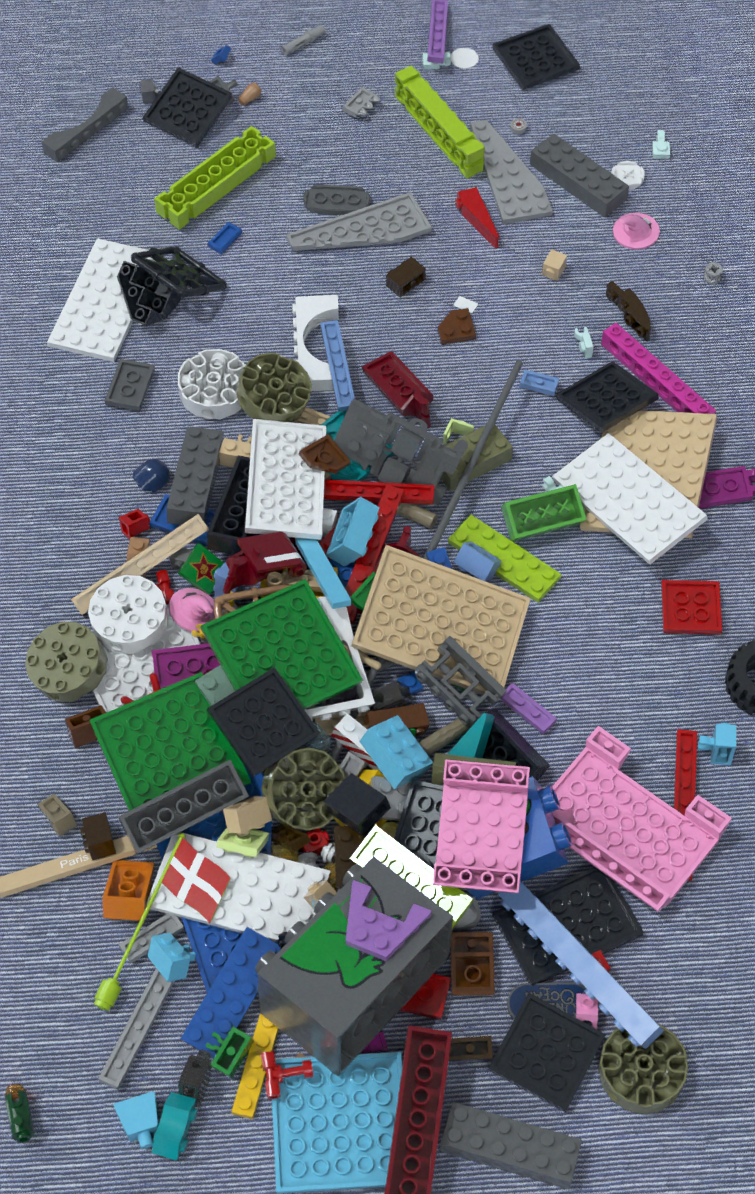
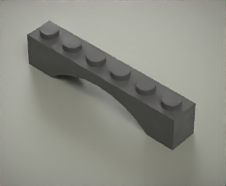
[41,87,128,163]

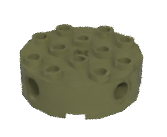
[236,352,312,423]
[25,622,108,702]
[261,747,345,830]
[598,1024,688,1114]

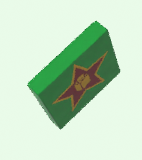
[178,543,224,595]

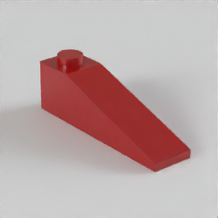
[455,187,499,248]

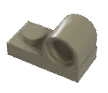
[37,794,77,837]

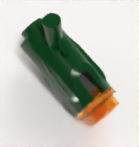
[5,1084,34,1143]

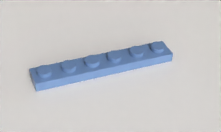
[320,320,355,412]

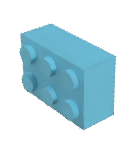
[326,497,380,566]
[359,715,433,790]

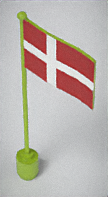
[93,833,231,1012]

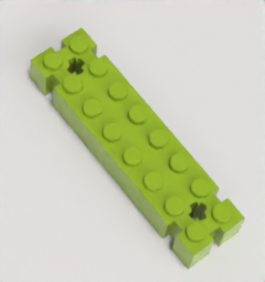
[395,65,485,179]
[154,126,276,230]

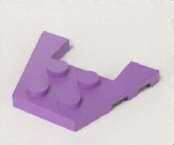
[346,880,432,961]

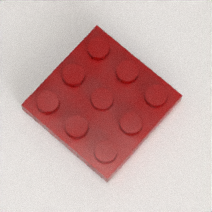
[661,580,722,635]

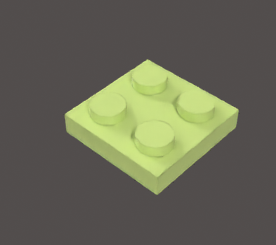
[216,828,269,857]

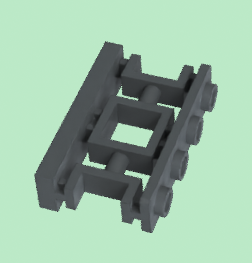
[415,636,507,727]

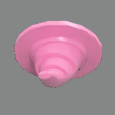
[613,213,660,250]
[169,588,215,633]

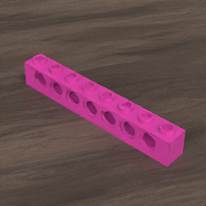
[601,323,716,414]

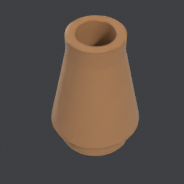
[238,82,262,106]

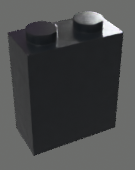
[324,773,391,836]

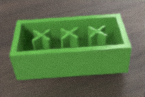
[501,484,587,542]

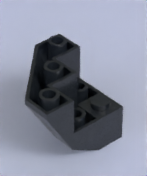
[117,261,181,326]

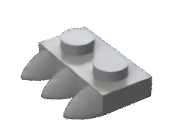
[343,87,380,118]

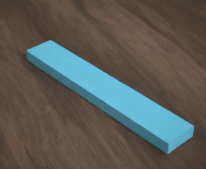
[295,537,351,609]

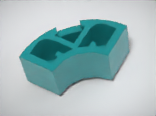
[152,1092,198,1161]

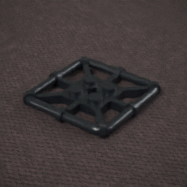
[131,246,227,298]

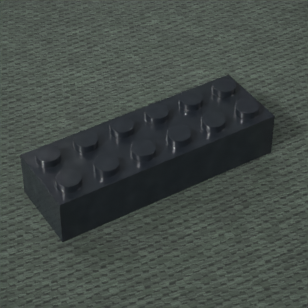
[207,455,253,555]

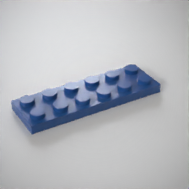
[180,927,281,1059]

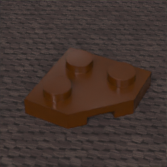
[438,308,476,345]
[298,434,351,474]

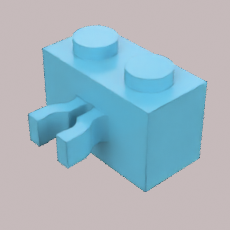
[698,723,736,765]
[147,933,196,982]

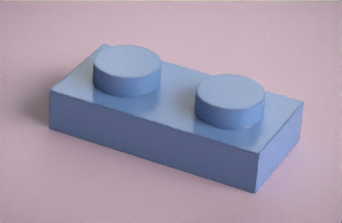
[519,370,559,396]

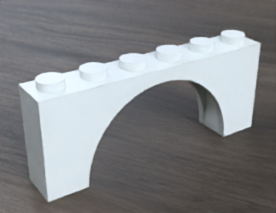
[292,295,339,391]

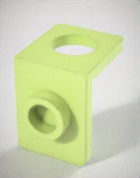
[443,418,474,445]

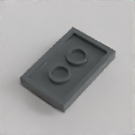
[104,359,155,411]

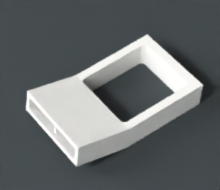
[305,596,375,721]

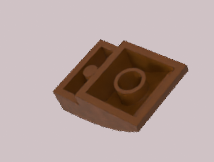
[450,932,495,996]

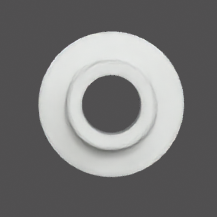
[321,843,335,863]

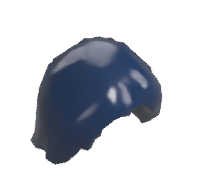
[132,459,170,493]

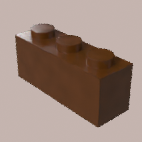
[363,703,430,736]

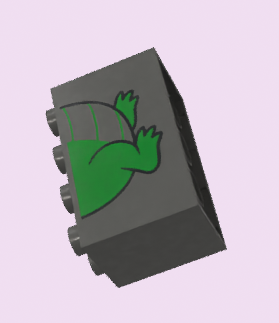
[255,856,453,1076]

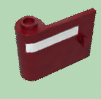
[237,532,307,577]

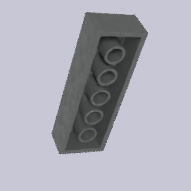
[530,133,629,218]
[166,426,224,525]
[118,760,249,855]
[440,1102,582,1190]

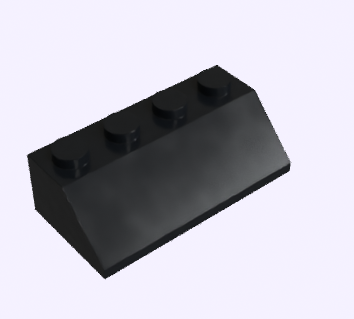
[483,710,550,781]

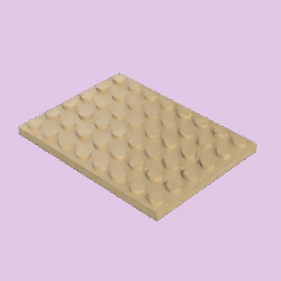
[580,410,717,538]
[351,545,531,695]

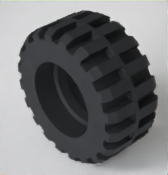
[725,640,755,715]

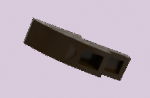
[606,281,651,342]

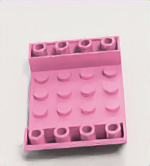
[433,760,530,893]

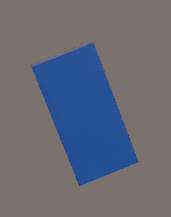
[208,222,242,254]

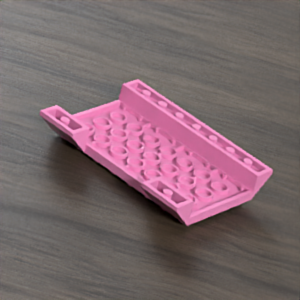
[552,726,732,912]

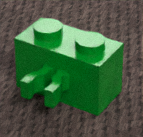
[205,1027,254,1079]

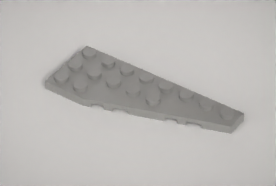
[470,120,553,224]
[286,192,432,251]

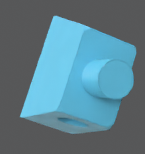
[113,1091,159,1149]

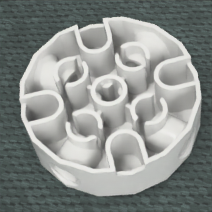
[178,349,246,420]
[88,575,168,654]

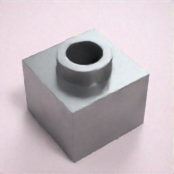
[140,79,158,104]
[170,547,192,571]

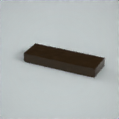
[271,824,311,852]

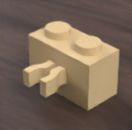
[219,434,252,468]
[223,796,272,836]

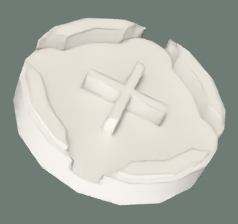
[611,161,645,190]

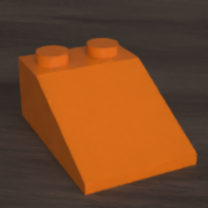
[102,860,154,921]

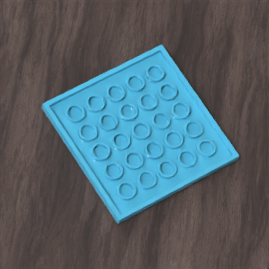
[272,1052,402,1194]

